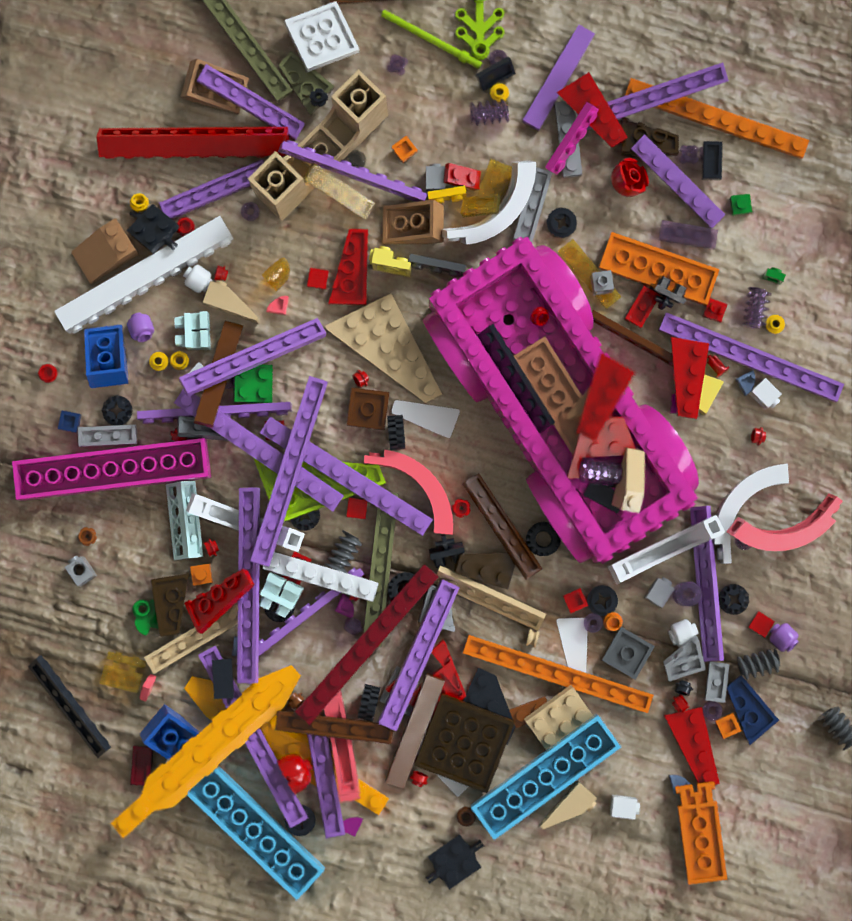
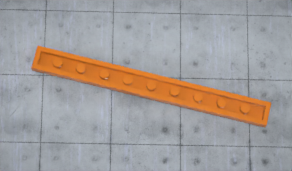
[625,78,809,159]
[463,635,653,713]

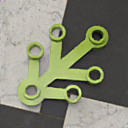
[455,0,505,60]

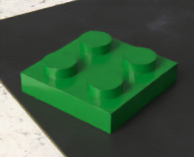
[233,365,273,403]

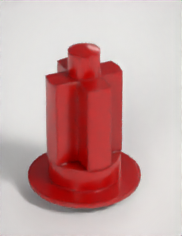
[707,354,729,378]

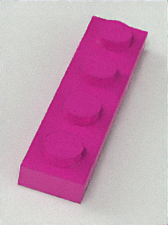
[545,102,599,174]

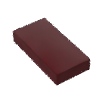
[130,745,153,786]

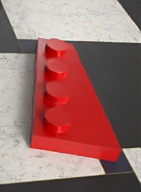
[556,72,628,148]
[328,229,368,305]
[670,337,709,420]
[577,352,636,442]
[184,569,255,634]
[663,707,720,785]

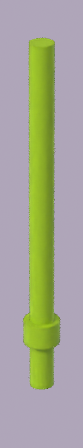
[381,10,483,69]

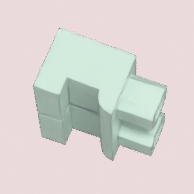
[174,311,211,350]
[259,572,304,618]

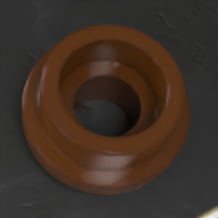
[456,806,476,826]

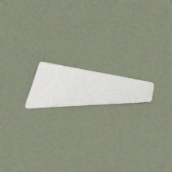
[392,400,460,438]
[556,618,587,673]

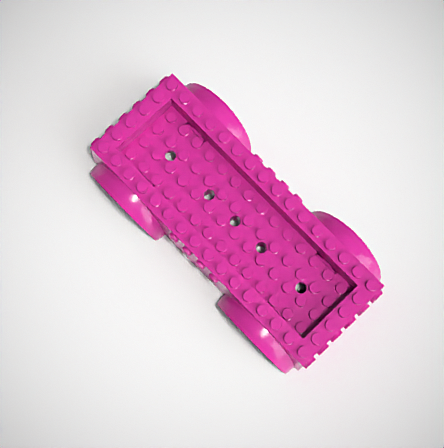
[423,236,699,564]

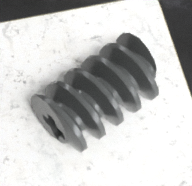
[324,530,362,573]
[737,648,780,680]
[818,707,852,750]

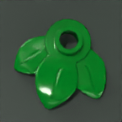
[132,600,158,636]

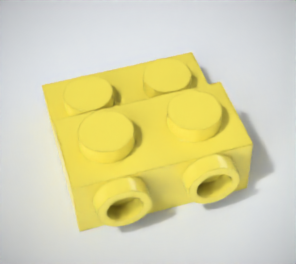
[369,246,412,277]

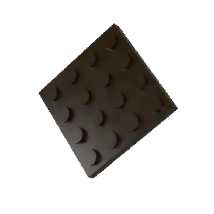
[414,693,515,793]

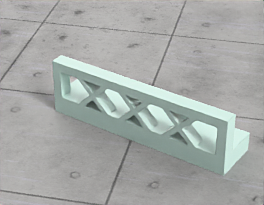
[166,481,203,560]

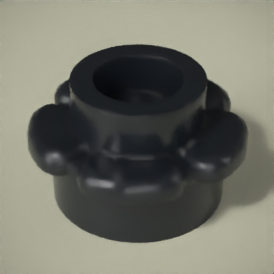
[309,88,328,107]
[674,680,693,696]

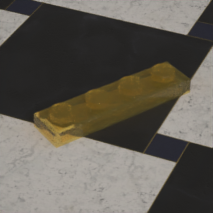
[303,163,375,220]
[558,239,622,310]

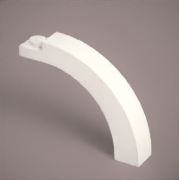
[442,161,536,245]
[713,464,789,564]
[186,493,305,552]
[608,515,725,584]

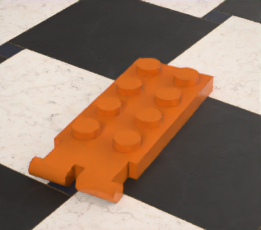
[675,781,727,885]

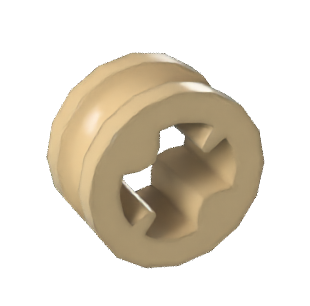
[526,629,539,648]

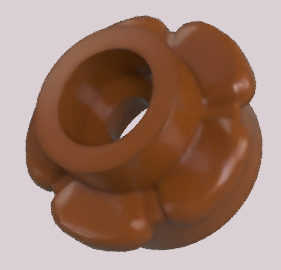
[78,527,97,546]
[288,692,305,710]

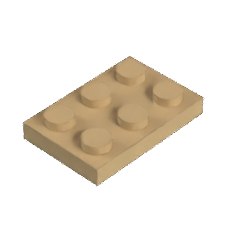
[524,685,593,750]

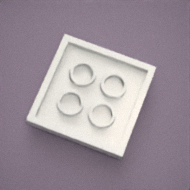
[284,1,359,72]

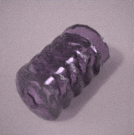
[470,99,509,126]
[742,287,772,329]
[579,457,623,487]
[672,582,702,606]

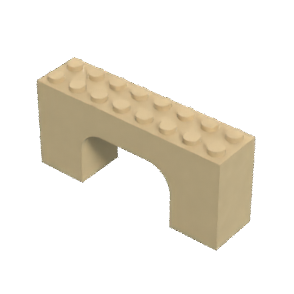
[248,69,388,221]

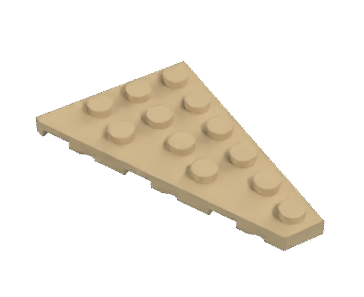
[325,293,442,404]

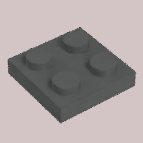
[602,627,655,680]

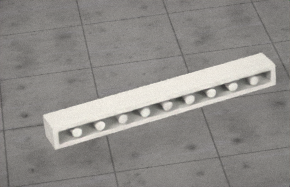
[54,216,233,334]

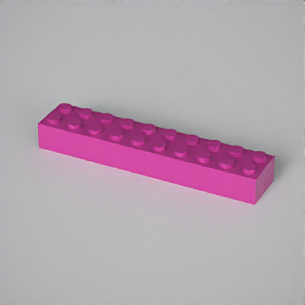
[12,438,211,501]

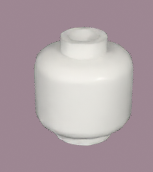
[183,265,213,293]
[668,619,699,647]

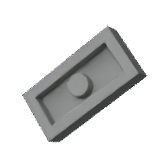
[704,661,729,703]

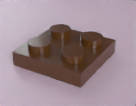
[347,387,390,431]

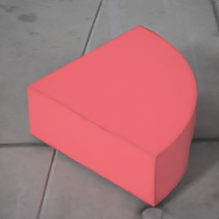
[267,296,289,316]
[139,674,157,702]

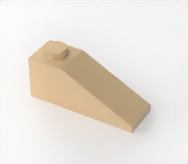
[203,280,260,324]
[612,448,645,513]
[539,781,597,829]

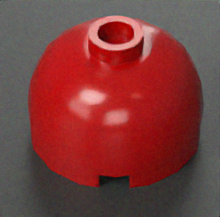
[611,158,649,197]
[277,754,313,794]

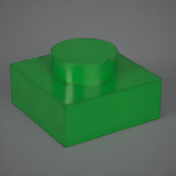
[730,194,752,216]
[762,267,786,285]

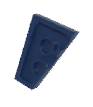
[726,675,779,745]

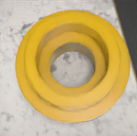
[490,83,509,103]
[130,193,149,212]
[765,315,785,334]
[170,351,189,370]
[149,352,169,371]

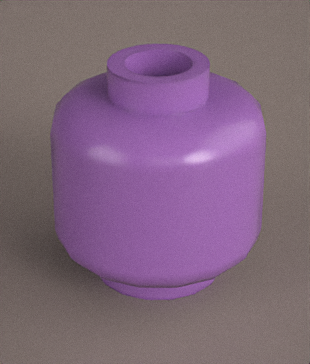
[127,313,154,342]
[769,623,799,652]

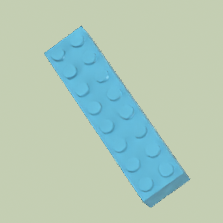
[471,714,621,840]
[187,765,326,900]

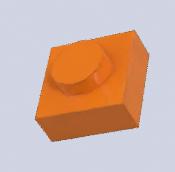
[391,135,418,163]
[190,564,213,586]
[714,713,741,739]

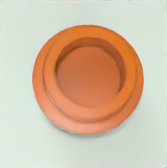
[603,612,623,631]

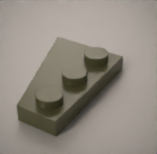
[279,51,335,116]

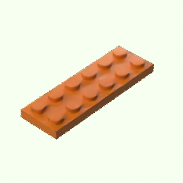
[599,232,720,306]

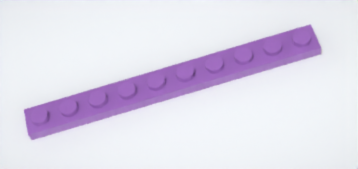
[658,312,844,403]
[250,376,328,567]
[174,389,344,511]
[260,417,433,536]
[237,488,260,683]
[198,646,308,828]

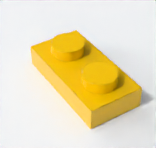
[427,186,466,204]

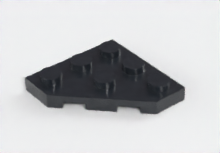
[463,667,516,745]

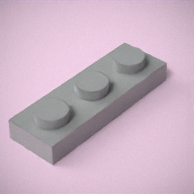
[78,425,137,447]

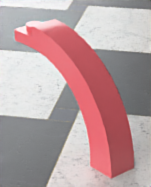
[364,450,453,535]
[726,493,843,551]
[324,690,360,803]

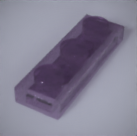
[658,220,718,250]

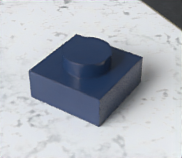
[58,410,82,433]

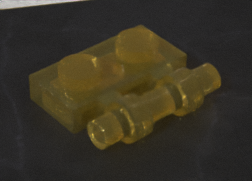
[100,652,146,693]

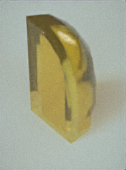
[262,257,290,292]

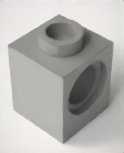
[426,163,445,193]
[590,270,614,296]
[65,556,97,587]
[644,577,675,608]

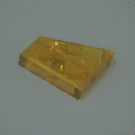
[477,159,512,202]

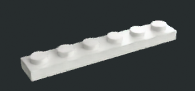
[262,552,379,602]

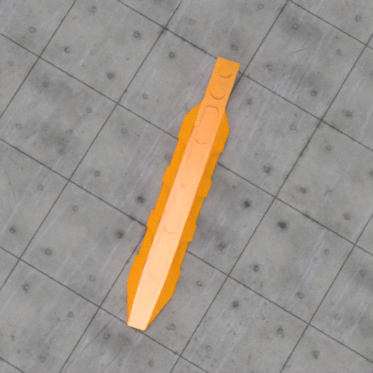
[110,665,301,838]
[184,676,389,815]

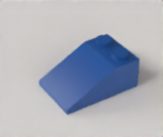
[84,324,129,389]
[140,704,200,760]

